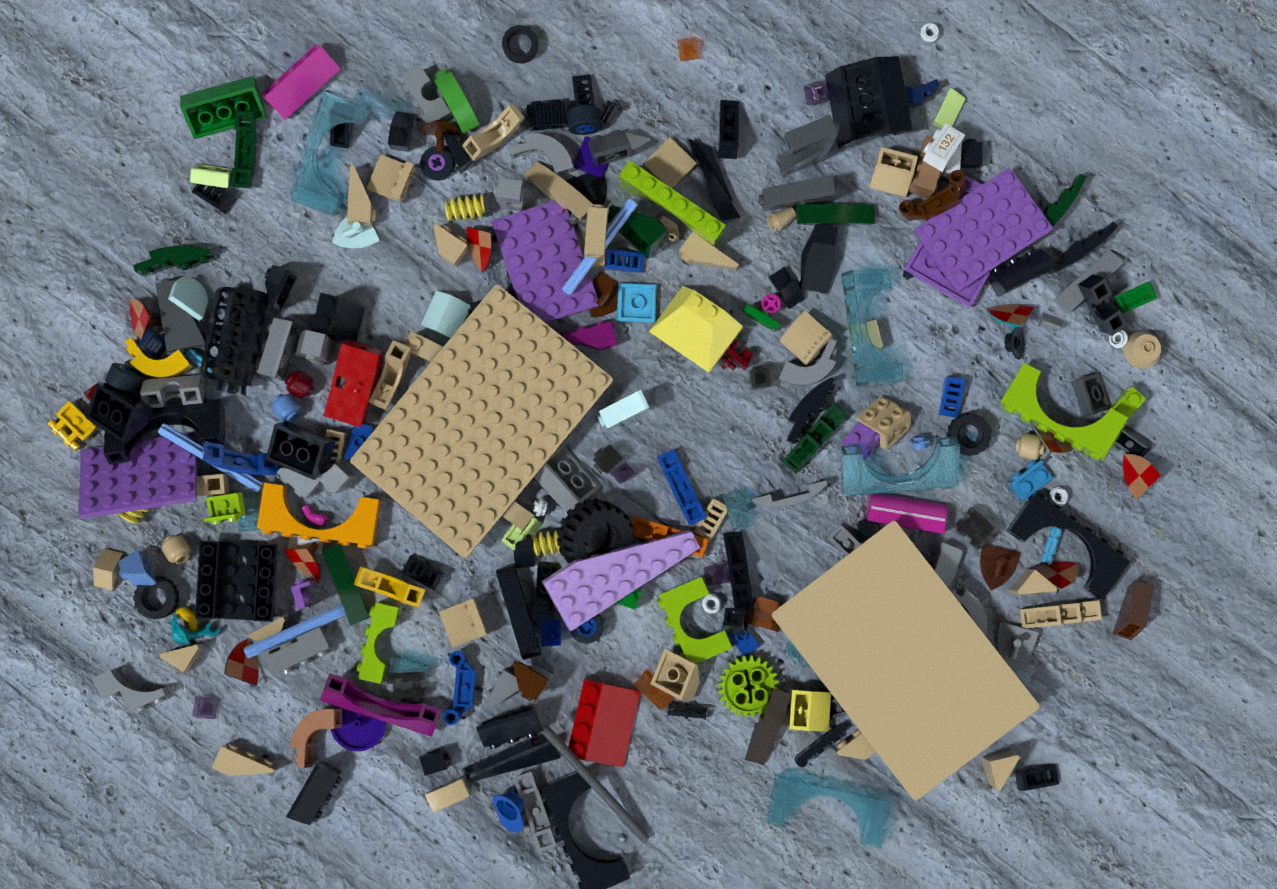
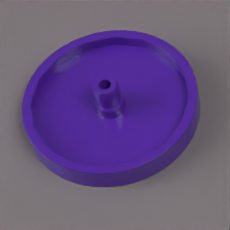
[330,706,387,751]

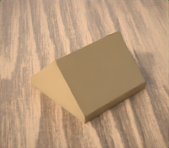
[1009,569,1057,595]
[982,751,1020,791]

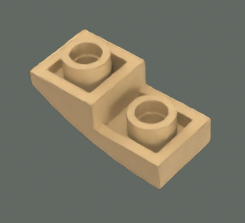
[425,777,471,812]

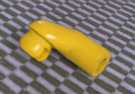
[176,606,198,632]

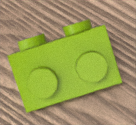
[203,492,246,525]

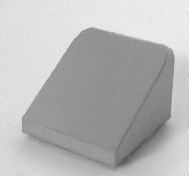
[1038,313,1061,332]

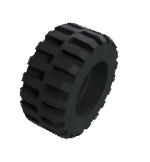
[557,498,635,563]

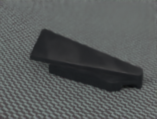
[687,139,740,224]
[463,738,560,782]

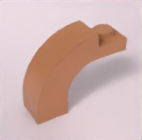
[290,708,342,768]

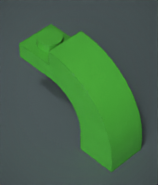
[431,68,480,133]

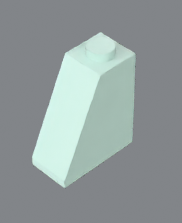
[597,390,649,430]

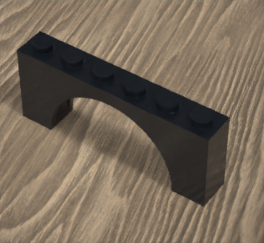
[103,399,225,465]
[1005,493,1131,599]
[539,771,630,889]

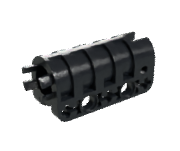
[200,286,269,395]

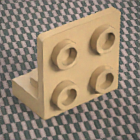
[367,155,416,204]
[857,395,911,450]
[439,598,488,647]

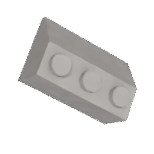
[256,318,299,381]
[534,444,601,512]

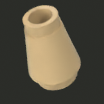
[767,207,796,231]

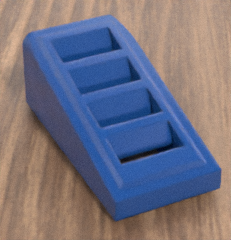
[605,249,644,273]
[938,376,965,418]

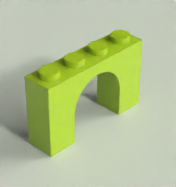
[657,576,732,664]

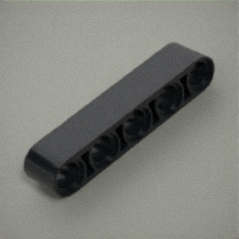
[496,564,541,660]

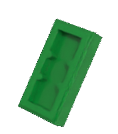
[1113,281,1157,314]
[743,304,780,332]

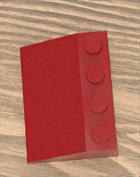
[568,678,641,767]

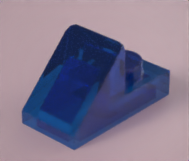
[541,620,562,647]

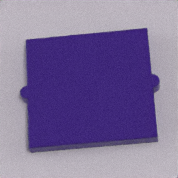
[573,137,608,178]

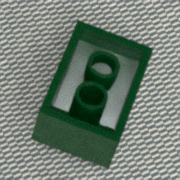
[608,205,667,259]

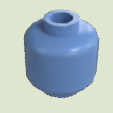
[272,394,301,422]

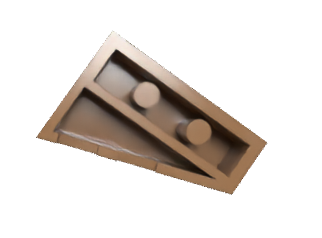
[907,135,942,199]

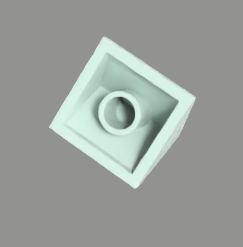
[421,291,471,338]

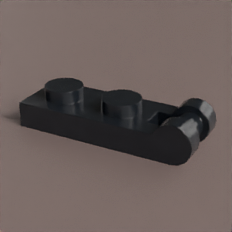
[794,726,842,767]

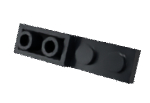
[785,377,836,445]

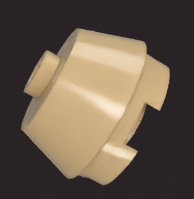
[1123,331,1161,369]

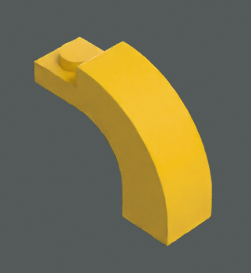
[125,337,194,378]
[354,566,425,608]

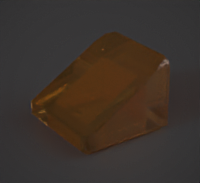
[677,37,699,62]

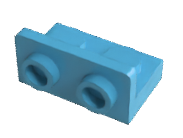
[1008,459,1053,502]

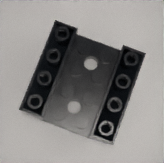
[825,56,913,149]
[195,540,278,622]

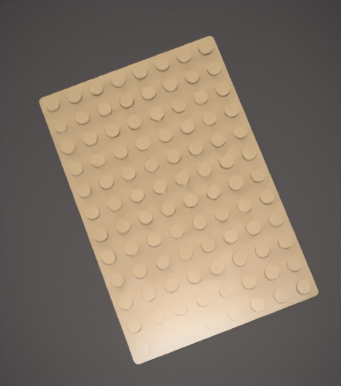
[350,285,613,558]
[772,521,1039,800]

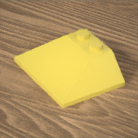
[649,286,743,373]

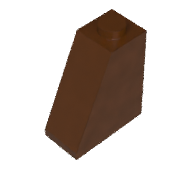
[1113,580,1154,640]

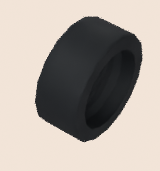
[502,25,538,64]

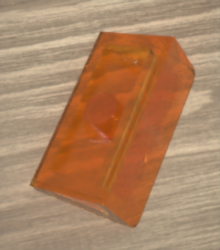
[633,670,674,711]

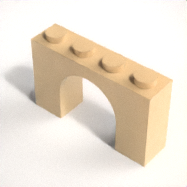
[584,204,608,268]

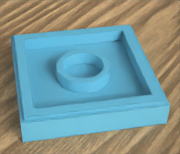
[617,283,656,323]

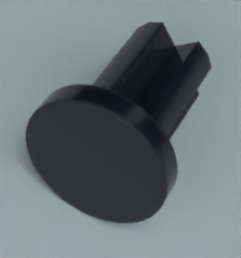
[601,100,622,125]

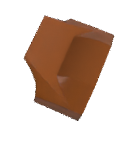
[746,596,780,632]

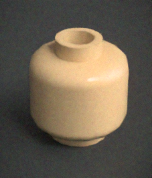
[1016,434,1045,460]
[161,535,191,564]

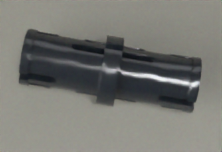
[667,703,707,720]

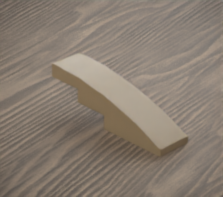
[524,161,594,221]
[1020,600,1102,628]

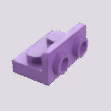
[291,579,315,609]

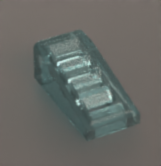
[238,492,260,532]
[390,656,431,673]

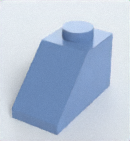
[118,549,156,585]

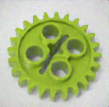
[717,655,780,718]

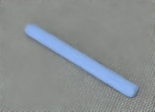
[562,198,637,295]
[158,424,263,492]
[244,605,346,658]

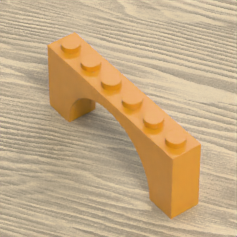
[257,483,381,549]

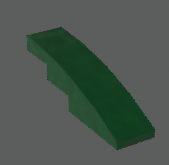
[1035,174,1087,242]
[796,204,875,226]
[782,402,848,474]
[321,543,369,626]

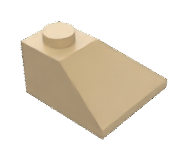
[651,649,699,701]

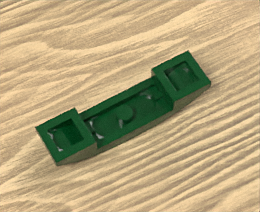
[231,111,256,189]

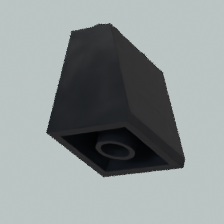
[311,293,365,342]

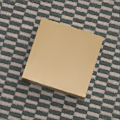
[643,137,697,189]

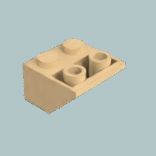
[869,147,918,198]

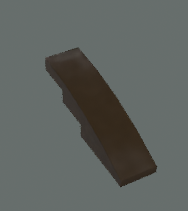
[745,687,791,765]

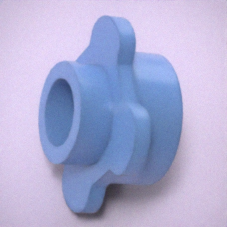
[909,435,930,450]

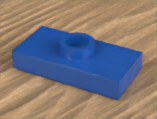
[344,424,374,460]
[721,625,760,657]

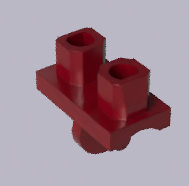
[720,339,753,371]

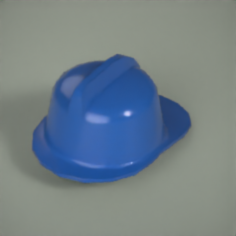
[492,788,524,833]

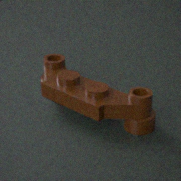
[899,170,966,221]

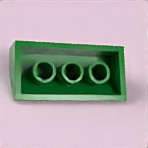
[180,76,267,139]

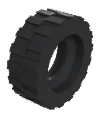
[947,413,992,456]
[133,576,180,619]

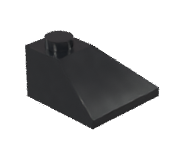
[264,265,297,311]

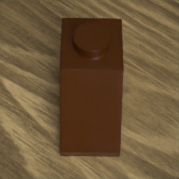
[513,659,549,702]

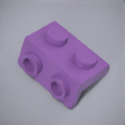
[841,421,880,461]

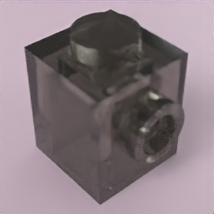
[748,365,771,391]
[593,444,623,475]

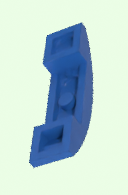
[203,441,279,475]
[657,449,707,526]

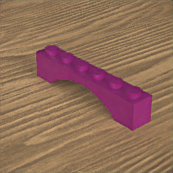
[559,320,618,351]
[320,673,441,737]

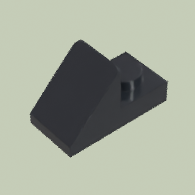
[768,267,805,309]

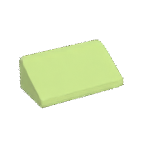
[932,88,966,129]
[190,163,232,188]
[501,517,542,550]

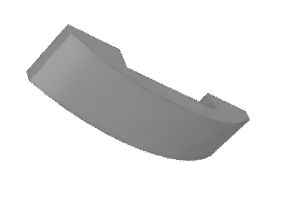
[751,480,827,507]
[513,771,557,853]

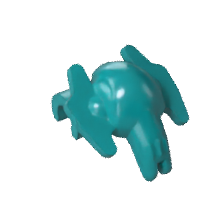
[171,614,220,647]

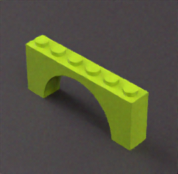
[619,160,726,246]
[1001,363,1128,461]

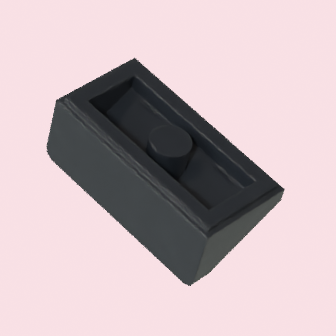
[1115,425,1152,457]

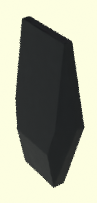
[800,224,839,294]

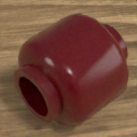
[284,370,314,398]

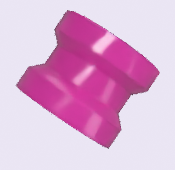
[761,294,781,315]

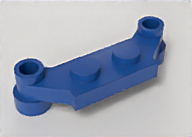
[443,651,477,725]

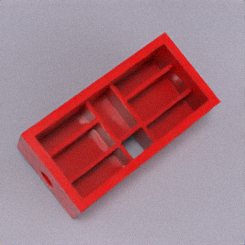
[323,339,384,427]

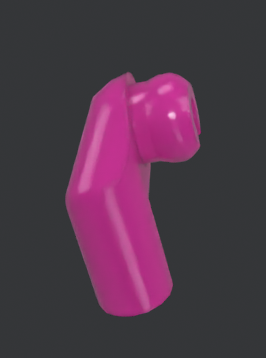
[301,504,329,526]

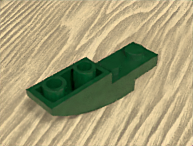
[133,246,215,276]

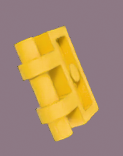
[48,401,98,451]

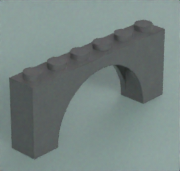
[776,115,839,177]

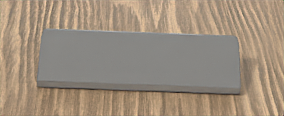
[1053,250,1124,314]
[933,543,963,588]

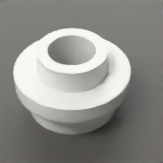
[920,23,939,42]
[1109,329,1128,348]
[1048,487,1068,506]
[533,497,548,517]
[702,594,721,614]

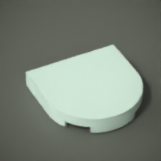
[168,276,208,321]

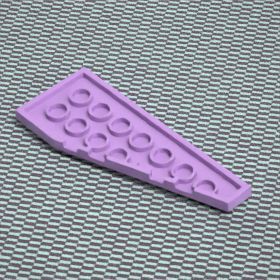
[542,530,700,631]

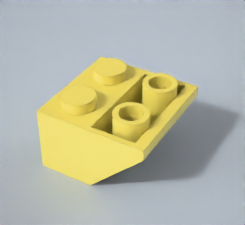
[789,689,831,731]

